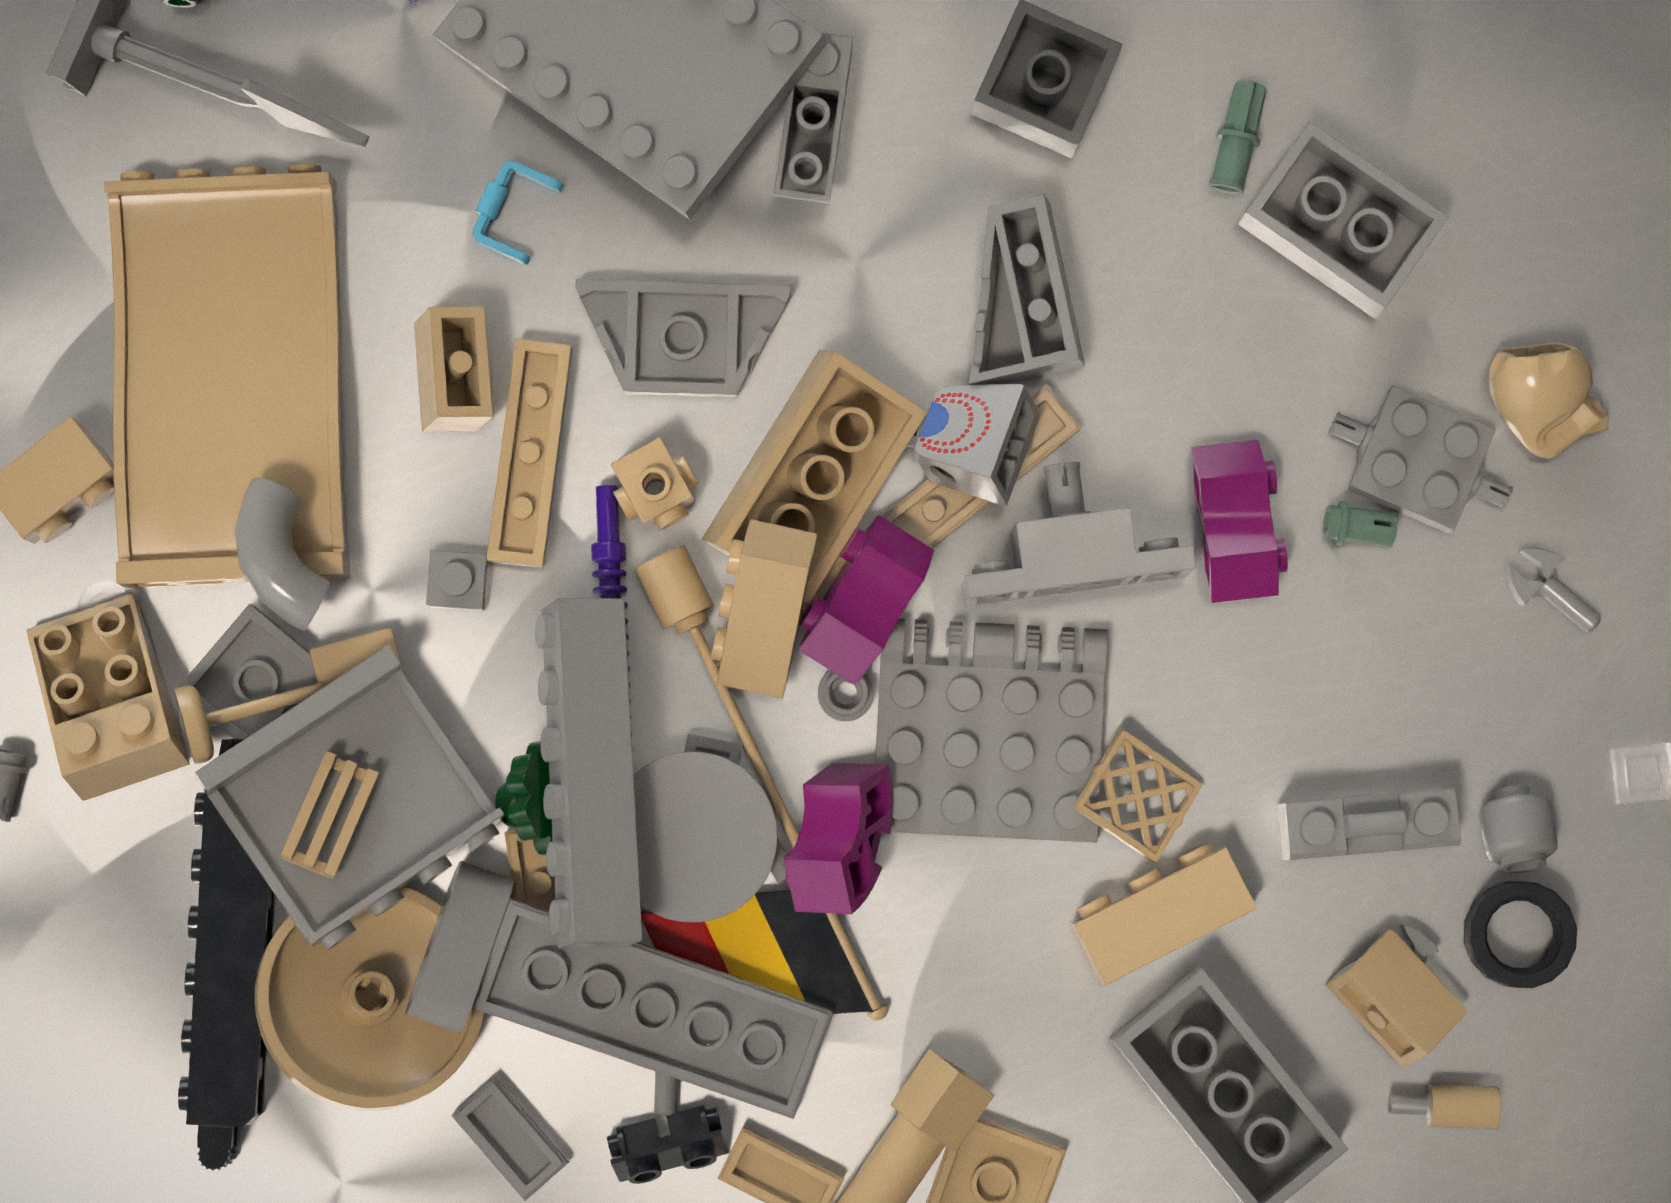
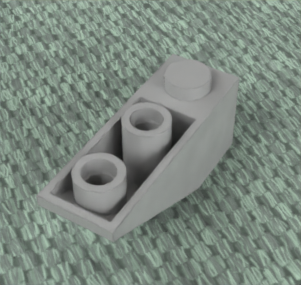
[774,33,853,204]

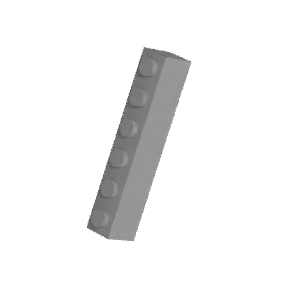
[535,598,642,949]

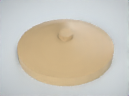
[255,887,484,1111]

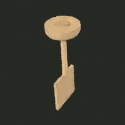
[174,627,404,765]

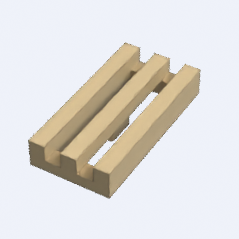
[280,751,379,880]

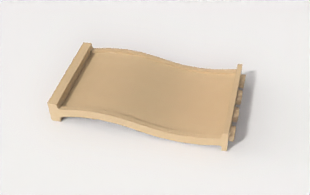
[104,164,351,589]

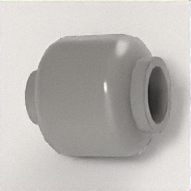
[1479,786,1558,873]

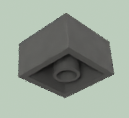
[972,0,1123,159]

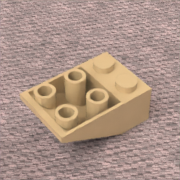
[26,593,190,801]

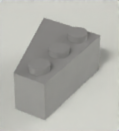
[969,194,1085,385]

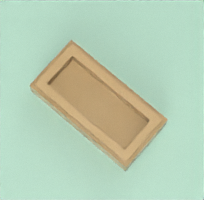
[717,1126,844,1203]

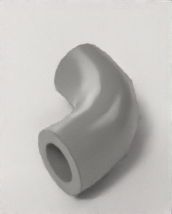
[235,478,330,631]

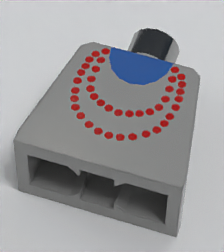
[906,384,1040,506]

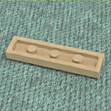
[486,338,573,569]

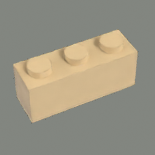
[711,519,817,699]
[1070,843,1257,986]

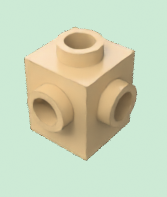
[611,437,698,531]

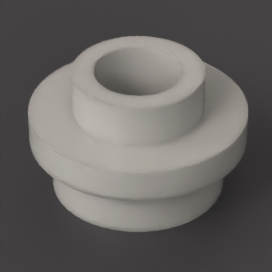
[818,670,874,722]

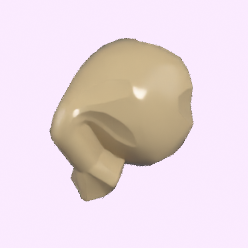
[1488,343,1608,459]

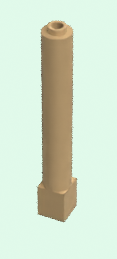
[837,1049,995,1203]

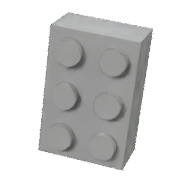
[1238,121,1449,319]

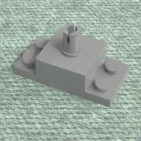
[961,462,1196,607]

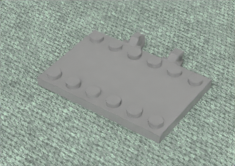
[432,0,827,220]

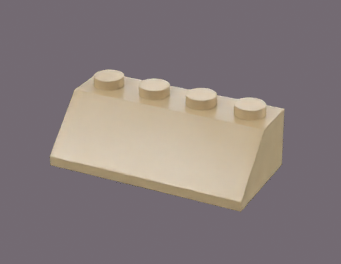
[701,350,927,603]

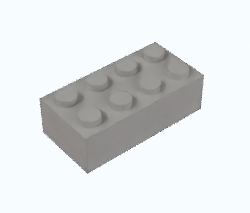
[1109,967,1349,1203]

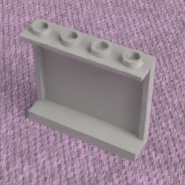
[195,645,504,949]

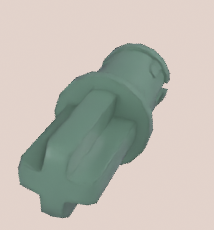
[1209,81,1266,194]

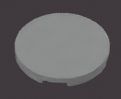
[633,751,777,922]

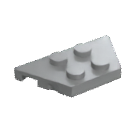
[575,279,791,398]

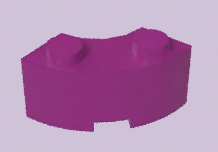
[1191,440,1288,603]
[798,515,935,685]
[784,763,893,914]

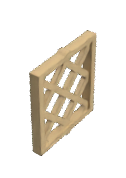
[1072,729,1203,863]

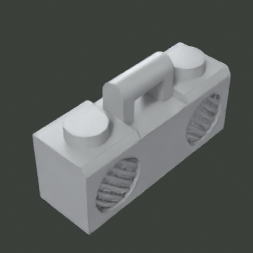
[1277,788,1461,860]

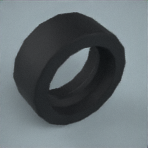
[1463,881,1577,988]

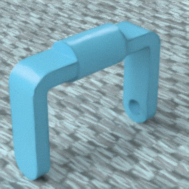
[473,161,564,265]

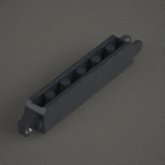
[178,739,276,1172]

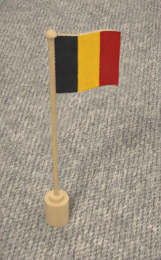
[634,545,888,1020]

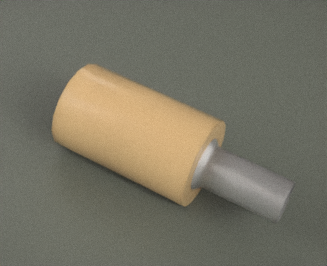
[1388,1084,1501,1129]

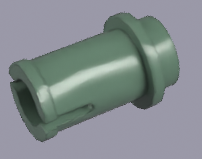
[1323,501,1397,547]

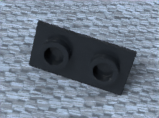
[607,1105,729,1184]

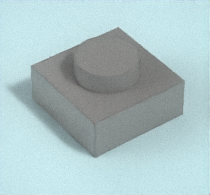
[426,550,488,611]

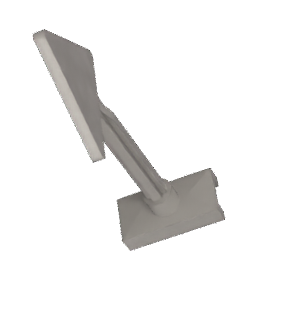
[46,0,370,147]

